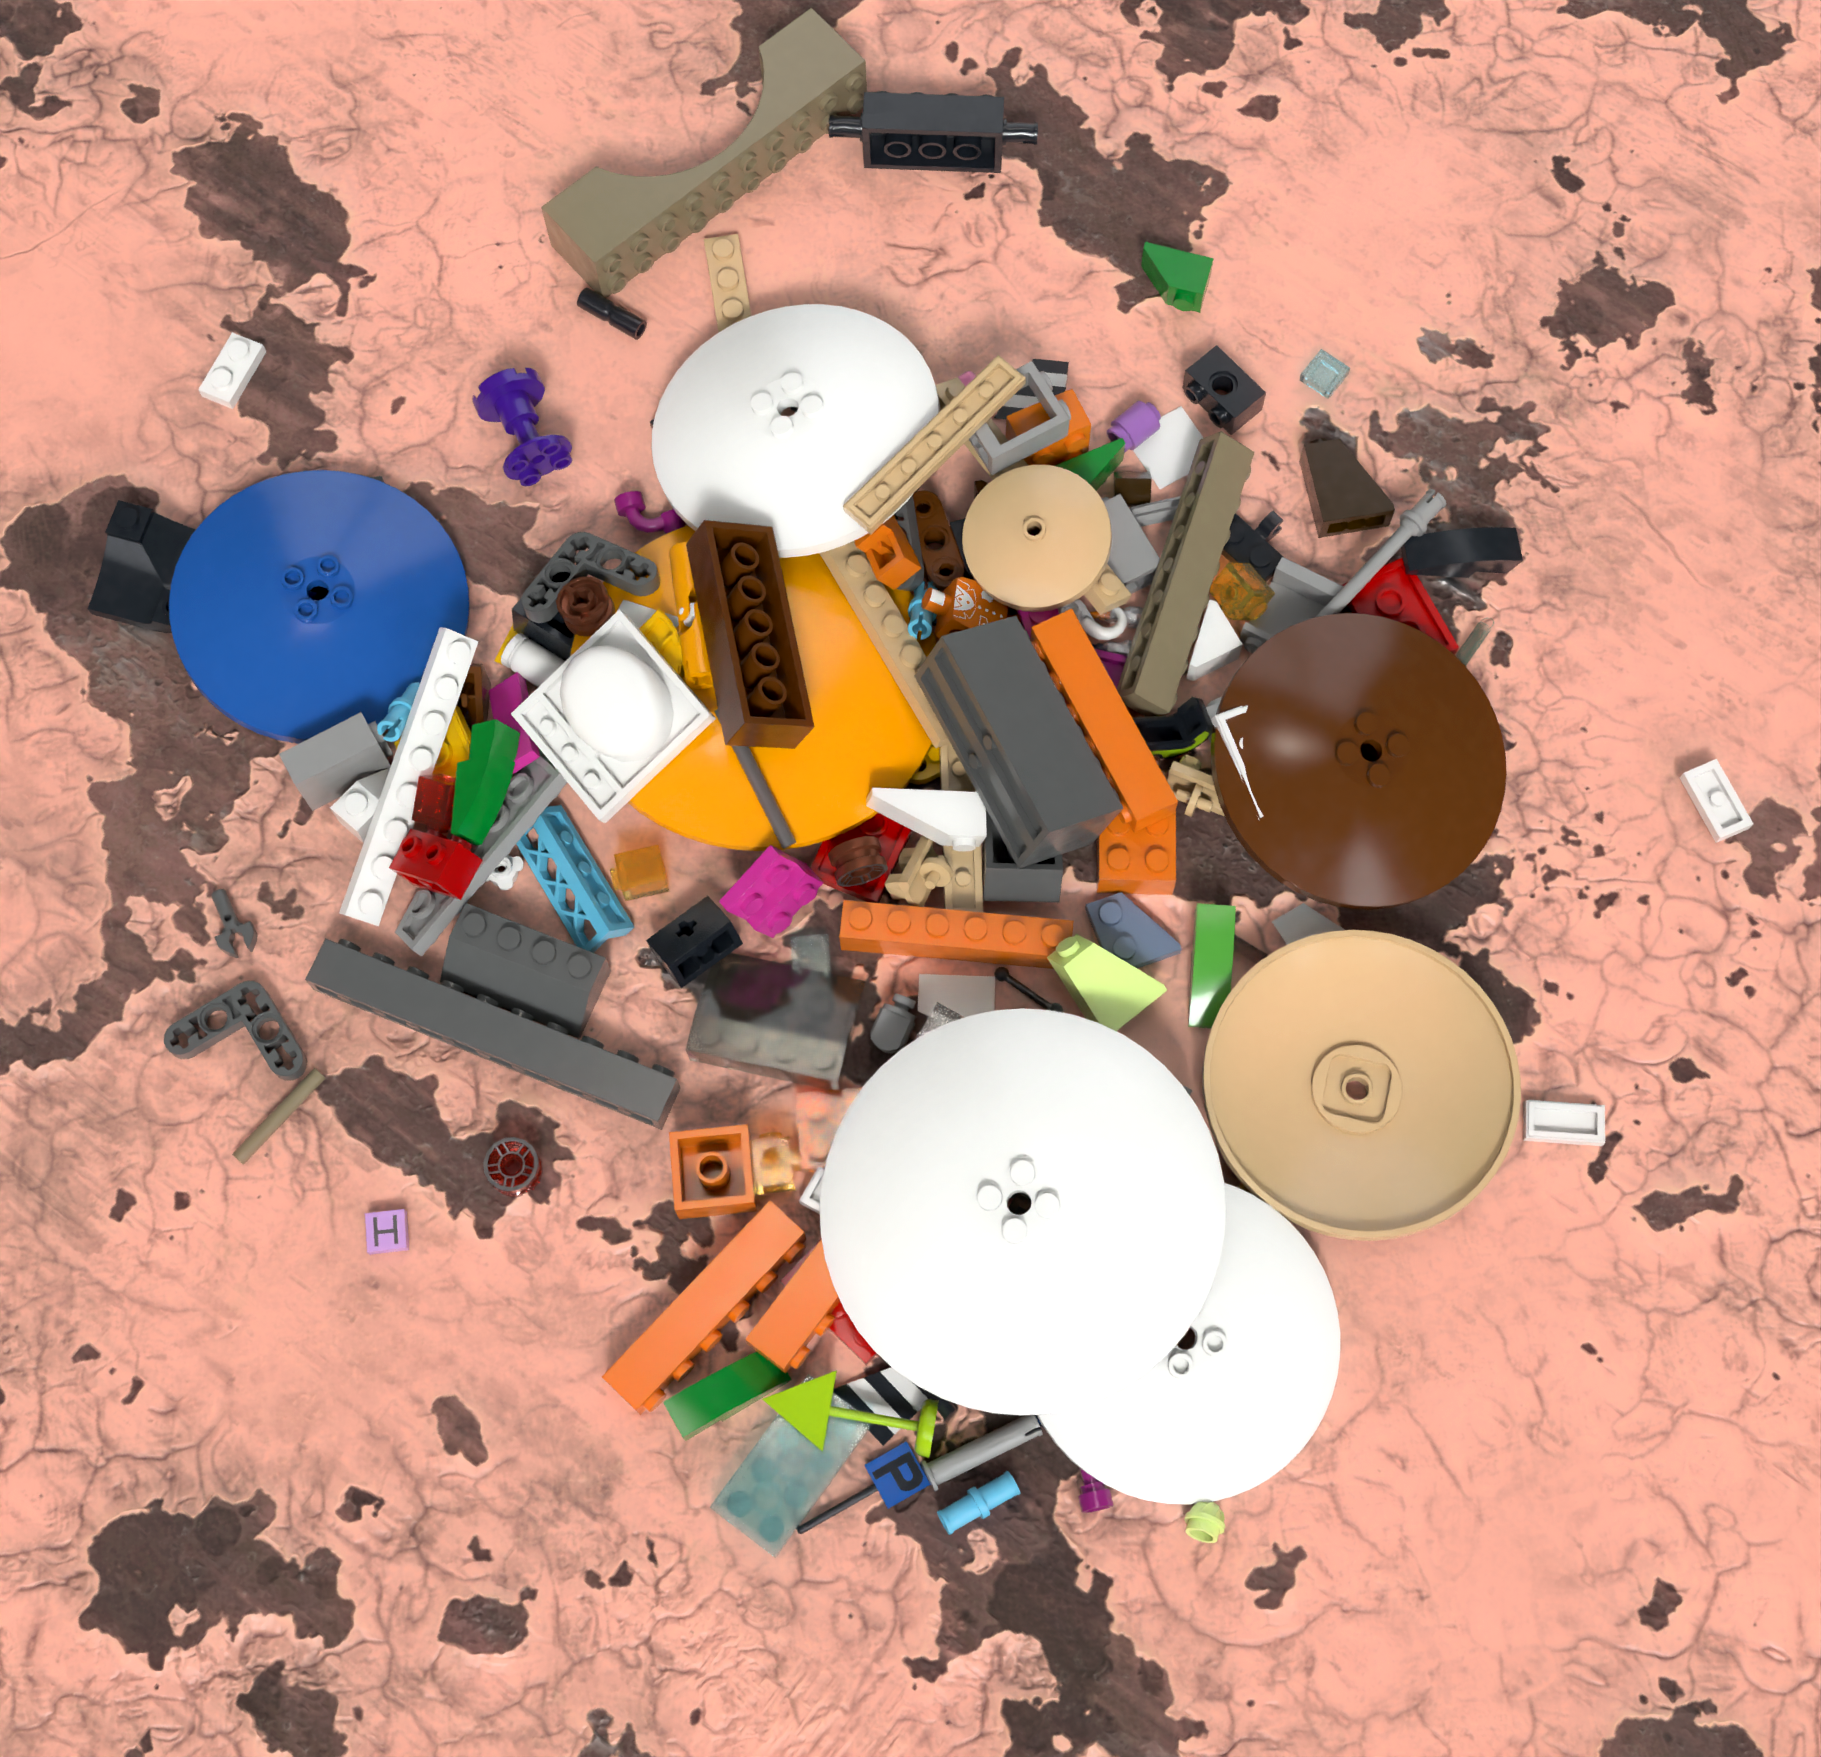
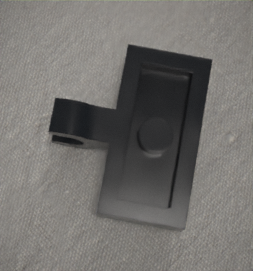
[1222,511,1283,588]

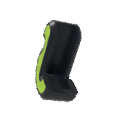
[1133,697,1213,759]

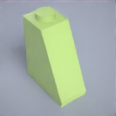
[1047,934,1167,1031]

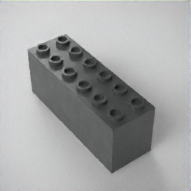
[914,616,1123,869]

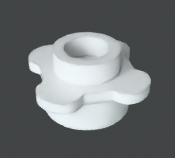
[486,855,524,890]

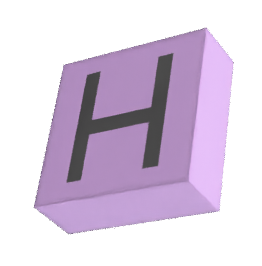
[365,1209,409,1255]

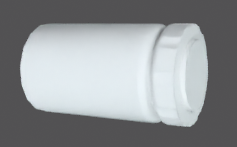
[501,633,565,687]

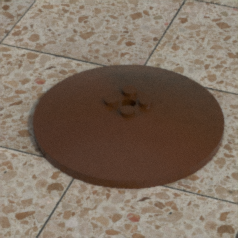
[1211,613,1507,910]

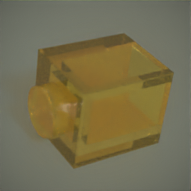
[610,845,670,901]

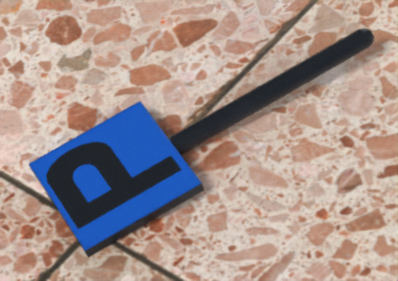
[797,1441,931,1534]

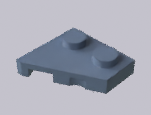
[1085,892,1182,969]

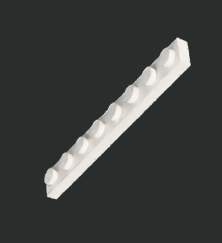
[339,627,479,926]

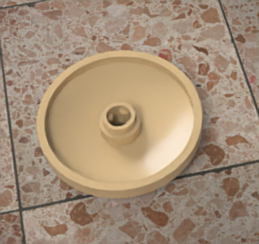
[962,465,1112,612]

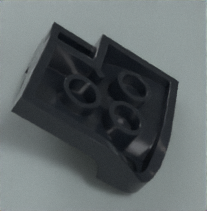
[87,500,196,633]

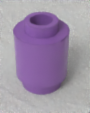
[1107,401,1161,453]

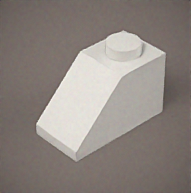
[330,768,390,843]

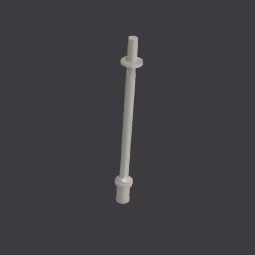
[1316,489,1447,617]

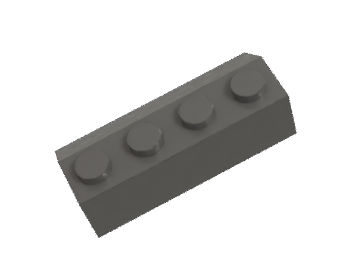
[440,903,611,1039]

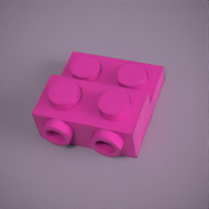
[719,845,824,938]

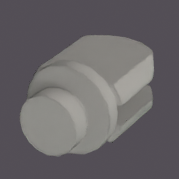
[870,993,916,1054]

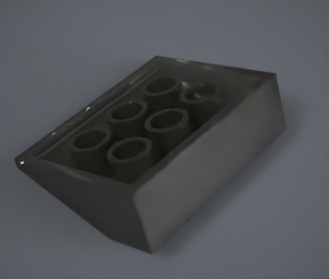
[686,953,866,1092]

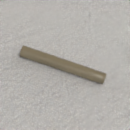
[232,1068,326,1165]

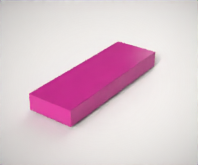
[489,672,540,774]

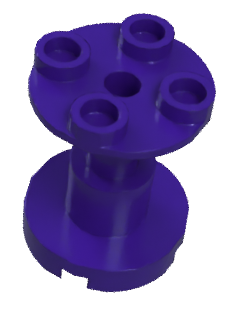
[472,367,572,486]

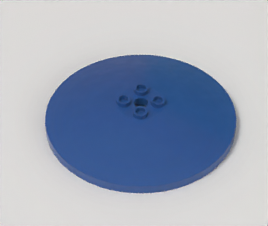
[169,470,470,744]

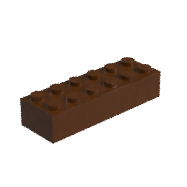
[686,520,815,749]

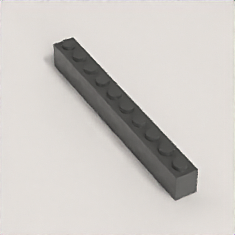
[305,938,680,1130]

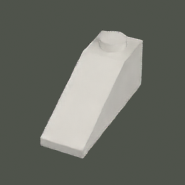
[866,788,987,851]

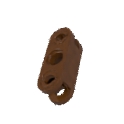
[912,490,965,592]

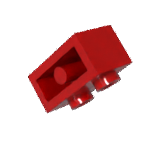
[389,829,483,900]

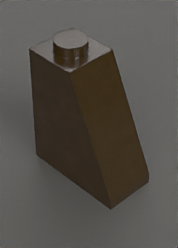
[1299,438,1395,538]

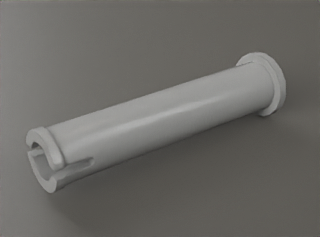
[921,1415,1043,1492]

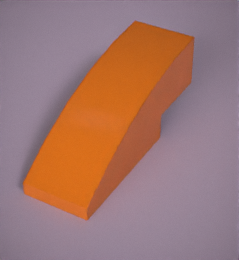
[854,515,922,590]

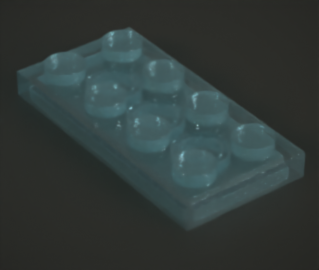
[710,1374,873,1558]

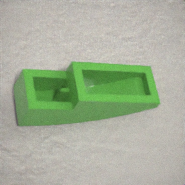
[1188,903,1236,1028]

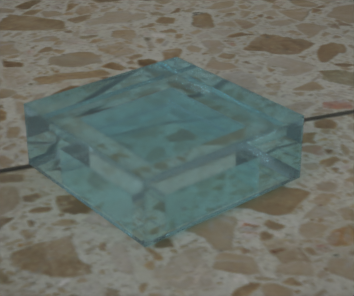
[1300,349,1350,399]

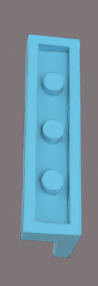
[516,805,634,953]

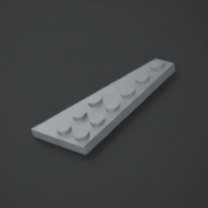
[395,756,567,956]

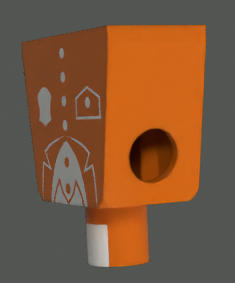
[921,577,1008,639]

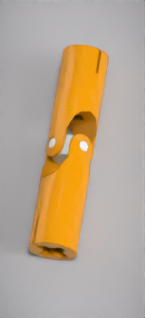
[669,542,713,689]

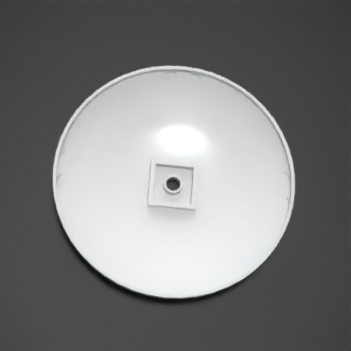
[820,1008,1226,1416]

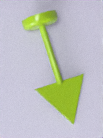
[762,1370,939,1458]

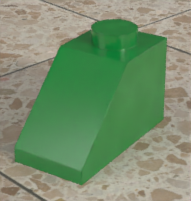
[1141,242,1214,313]

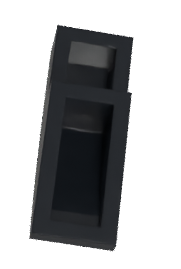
[1401,527,1523,578]

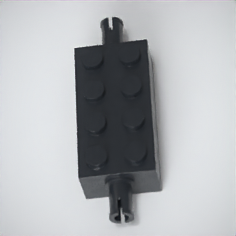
[829,91,1038,173]

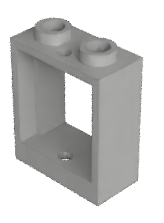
[969,361,1071,475]

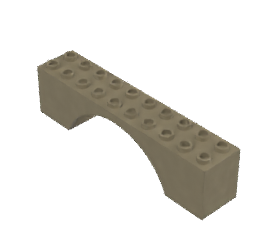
[541,8,867,298]

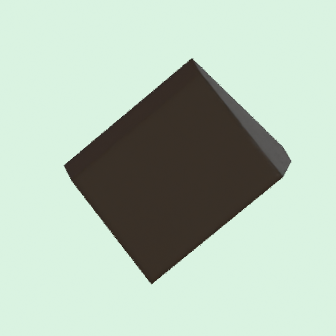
[1114,472,1152,507]

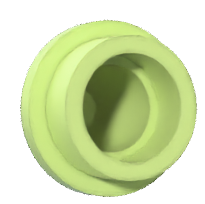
[1184,1502,1225,1543]

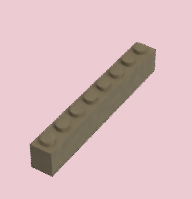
[1117,431,1255,716]

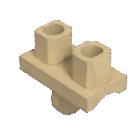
[1167,754,1224,817]
[885,836,953,907]

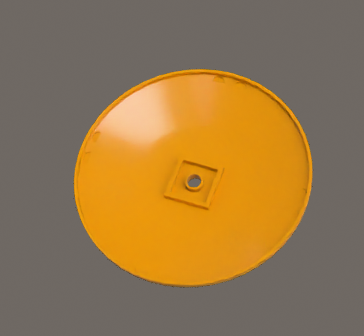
[570,526,936,851]

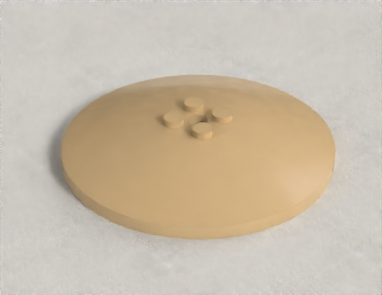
[1202,930,1521,1241]

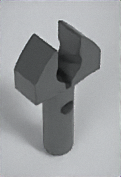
[211,889,258,958]

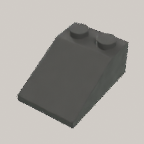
[982,810,1063,902]

